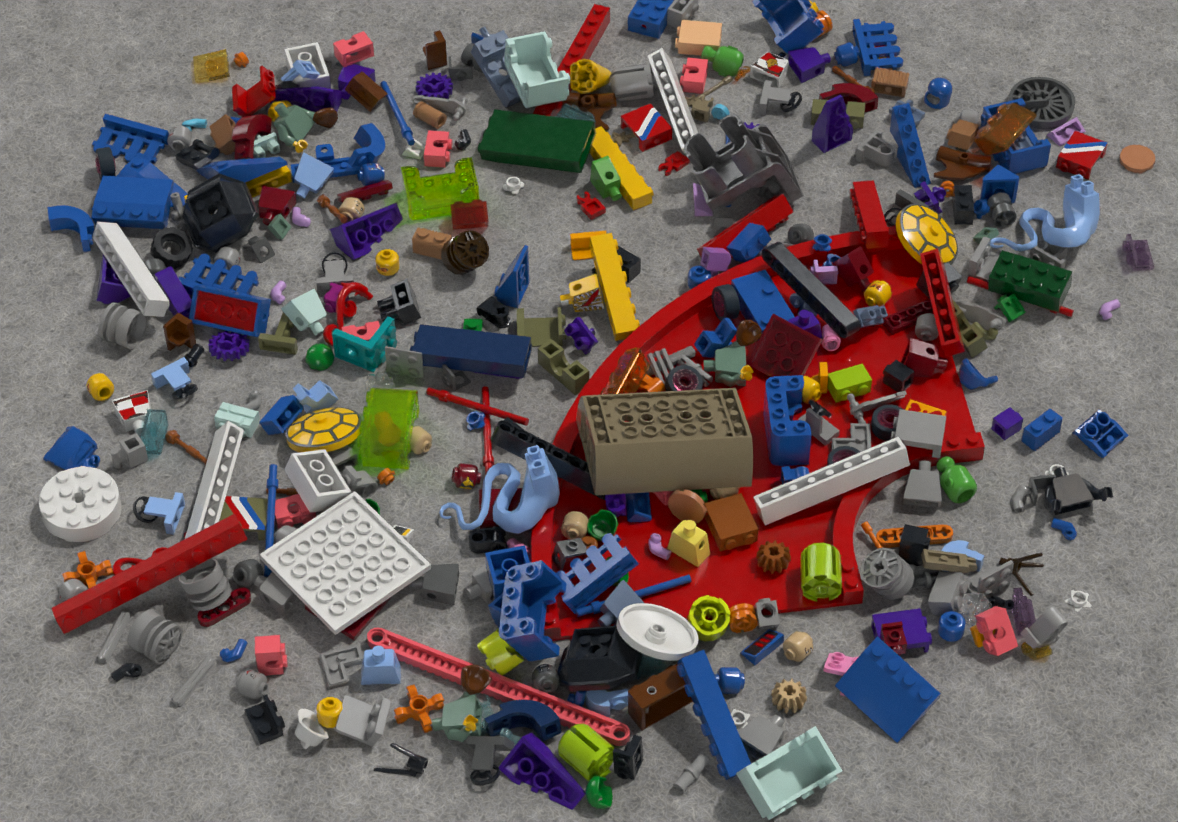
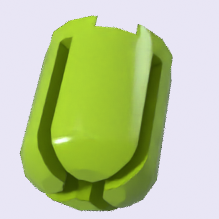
[800,543,842,601]
[558,724,614,782]

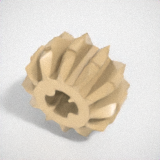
[771,678,807,714]

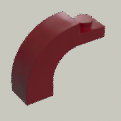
[232,114,272,160]

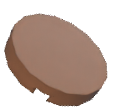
[1119,145,1155,173]
[668,489,707,523]

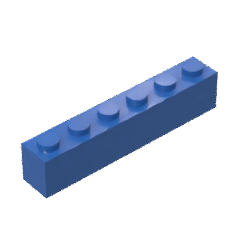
[676,650,751,780]

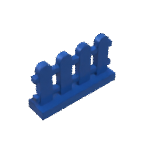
[852,19,903,76]
[92,114,169,163]
[179,254,259,296]
[556,533,639,614]

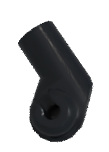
[454,129,471,150]
[986,596,1014,610]
[110,663,142,682]

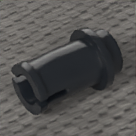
[184,344,204,367]

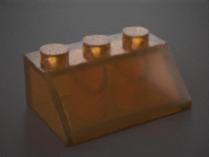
[973,103,1037,156]
[600,348,650,395]

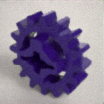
[416,72,453,99]
[208,330,250,361]

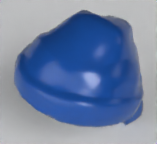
[959,358,998,390]

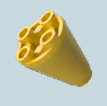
[570,59,611,94]

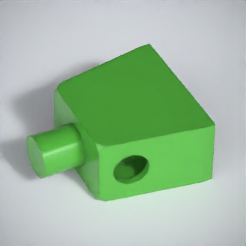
[590,156,622,201]

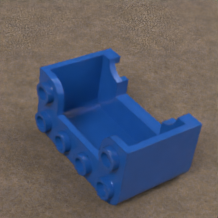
[752,0,824,54]
[979,98,1051,174]
[763,375,812,466]
[499,560,567,661]

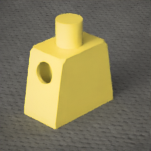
[667,520,710,567]

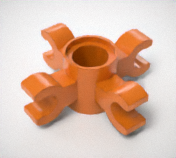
[62,551,113,589]
[394,684,444,733]

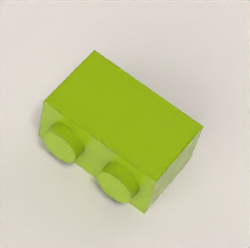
[827,364,872,402]

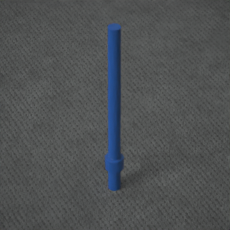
[380,81,415,146]
[264,464,279,577]
[575,574,691,617]

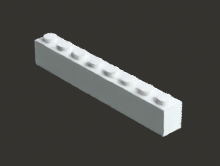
[648,48,698,158]
[92,222,169,317]
[185,421,244,539]
[753,437,910,525]

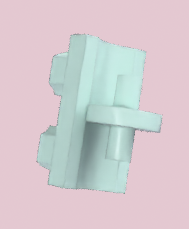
[253,132,280,158]

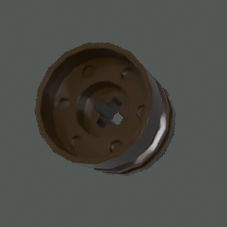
[441,230,489,275]

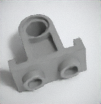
[855,129,895,166]
[1029,243,1069,269]
[342,466,378,498]
[1021,606,1069,649]

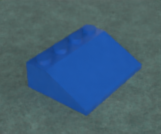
[91,176,174,229]
[835,636,941,743]

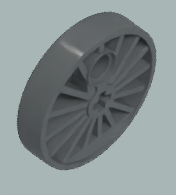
[1009,77,1075,129]

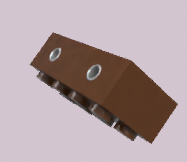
[628,664,693,731]

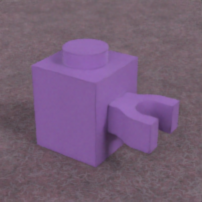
[700,247,731,278]

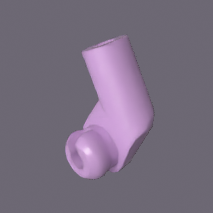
[292,207,311,227]
[270,280,286,304]
[1099,299,1120,320]
[648,533,671,560]

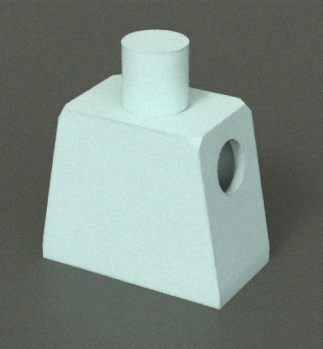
[281,289,327,336]

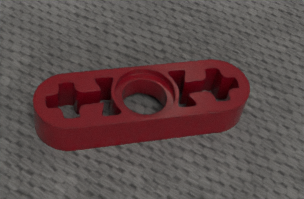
[197,588,251,627]

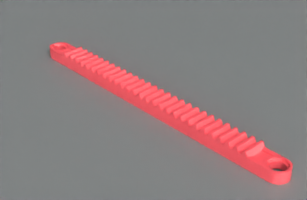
[367,627,630,746]

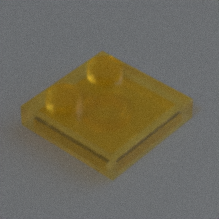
[193,49,230,83]

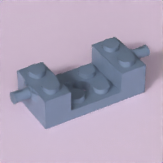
[471,26,522,108]

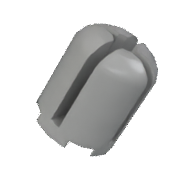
[610,64,655,102]

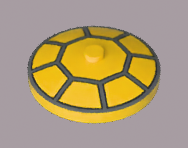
[896,204,958,264]
[285,407,363,453]

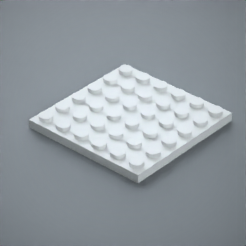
[260,491,431,635]

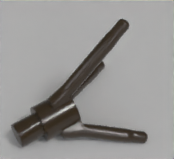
[999,553,1044,596]

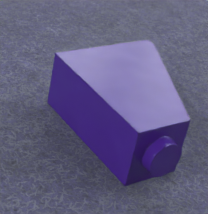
[155,266,192,319]

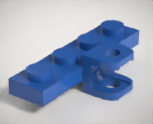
[291,144,361,183]

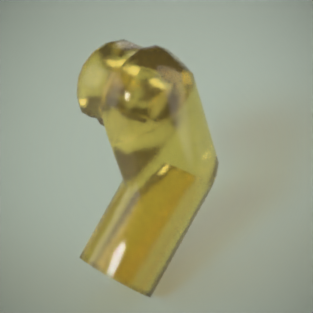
[1021,642,1053,660]

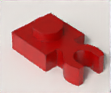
[658,151,690,176]
[577,191,606,220]

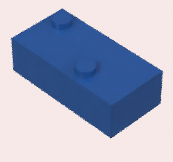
[731,270,795,341]

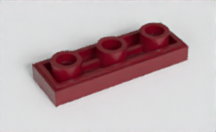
[337,180,393,203]
[883,299,934,335]

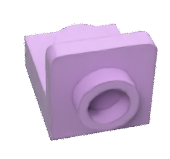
[810,260,838,285]

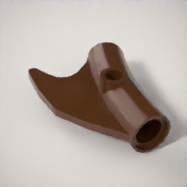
[563,92,617,131]
[933,146,991,180]

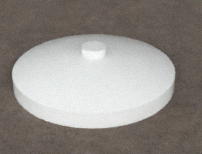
[616,603,698,661]

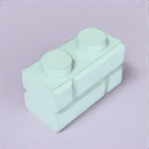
[214,402,260,438]

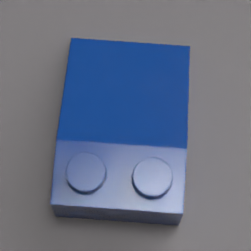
[494,245,530,308]

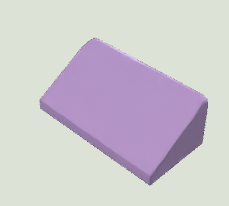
[1046,117,1086,146]
[693,183,713,216]

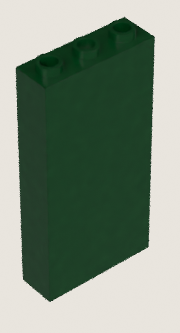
[478,109,596,173]

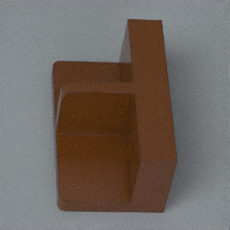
[423,30,447,70]
[345,72,387,112]
[163,313,196,351]

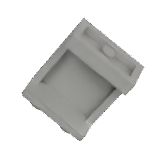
[891,409,946,458]

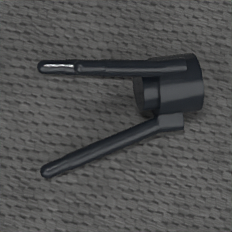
[374,743,428,777]

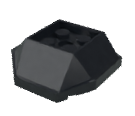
[182,173,259,253]
[557,626,643,692]

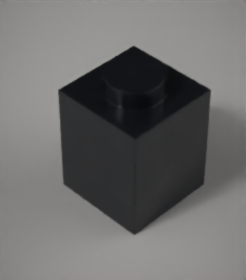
[883,360,914,392]

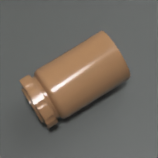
[413,101,447,129]

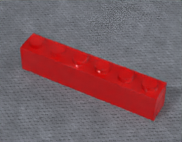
[849,180,888,249]
[697,194,793,258]
[920,248,965,357]

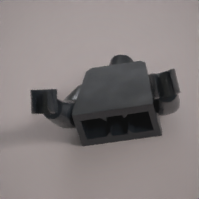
[1044,467,1113,515]

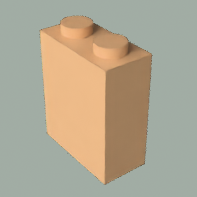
[675,20,722,56]

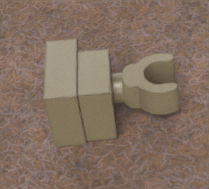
[691,95,714,122]

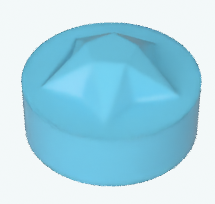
[711,104,730,120]

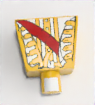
[560,274,605,312]

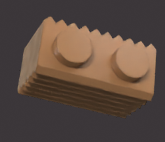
[871,67,909,97]
[209,114,236,155]
[946,119,980,151]
[412,227,452,260]

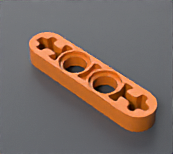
[876,524,953,548]

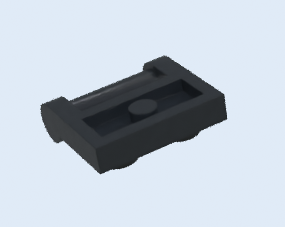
[175,139,220,170]

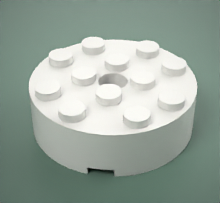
[39,466,122,542]

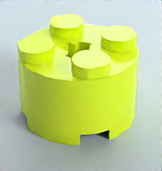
[688,595,730,641]
[477,628,524,676]

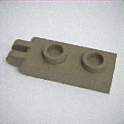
[921,549,978,573]

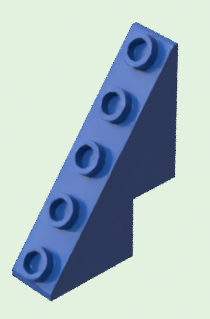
[890,103,931,188]

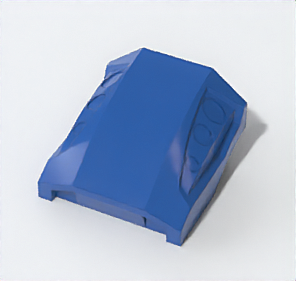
[1072,409,1129,458]
[43,426,98,470]

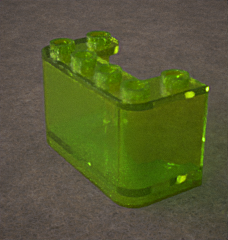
[401,157,480,221]
[357,388,420,470]

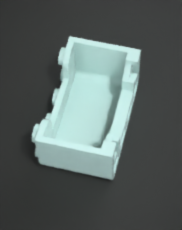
[504,31,570,108]
[736,726,842,820]

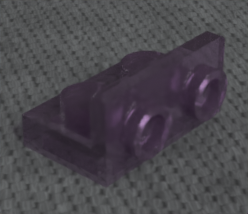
[1122,234,1154,271]
[1011,588,1036,636]

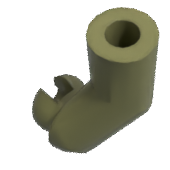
[973,322,998,341]

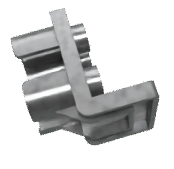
[684,114,803,211]

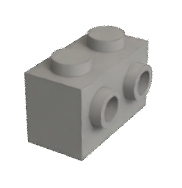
[667,0,699,28]
[927,571,968,616]

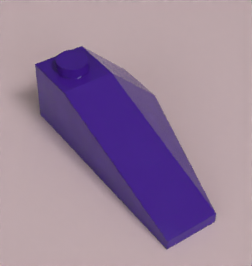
[270,86,342,112]
[812,95,853,153]
[330,203,403,260]
[97,254,131,304]
[498,733,586,810]

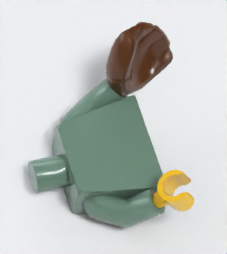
[274,103,338,153]
[704,320,762,387]
[432,664,492,742]

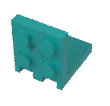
[332,317,397,373]

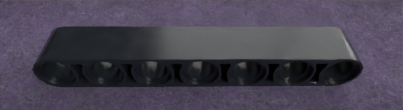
[761,242,861,338]
[491,420,606,501]

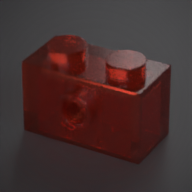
[450,199,489,230]

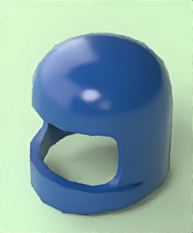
[924,77,953,109]

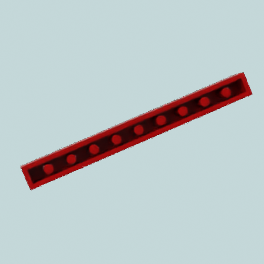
[533,4,610,117]
[51,514,248,634]

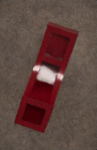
[819,83,879,113]

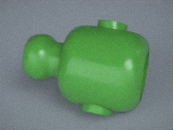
[701,45,744,77]
[937,456,977,503]

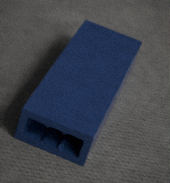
[410,324,532,378]

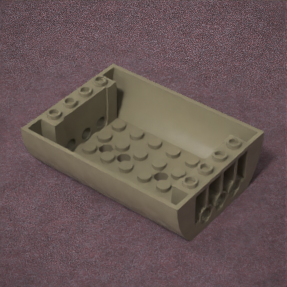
[576,388,753,495]

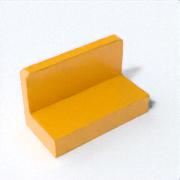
[570,231,607,260]

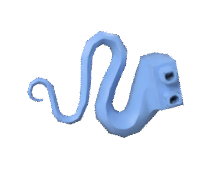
[990,174,1100,252]
[439,445,560,534]

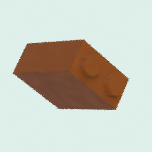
[704,493,758,551]

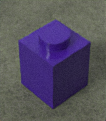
[991,407,1023,441]

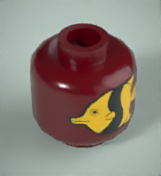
[451,463,481,490]

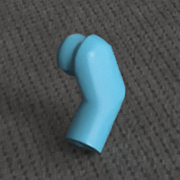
[182,119,207,131]

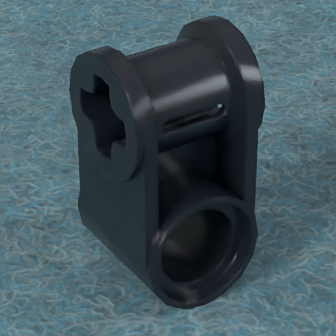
[476,296,511,328]
[468,526,508,554]

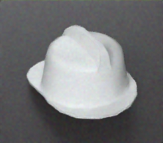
[295,709,329,749]

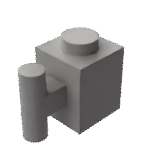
[111,433,148,469]

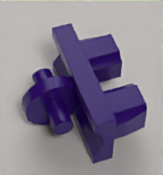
[914,181,946,214]
[564,317,598,355]
[605,494,627,517]

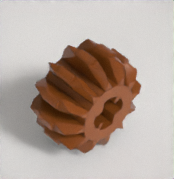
[756,540,791,574]

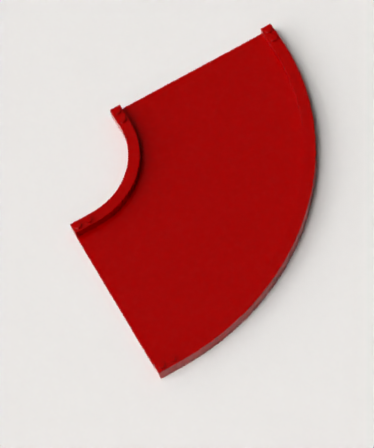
[531,226,985,641]

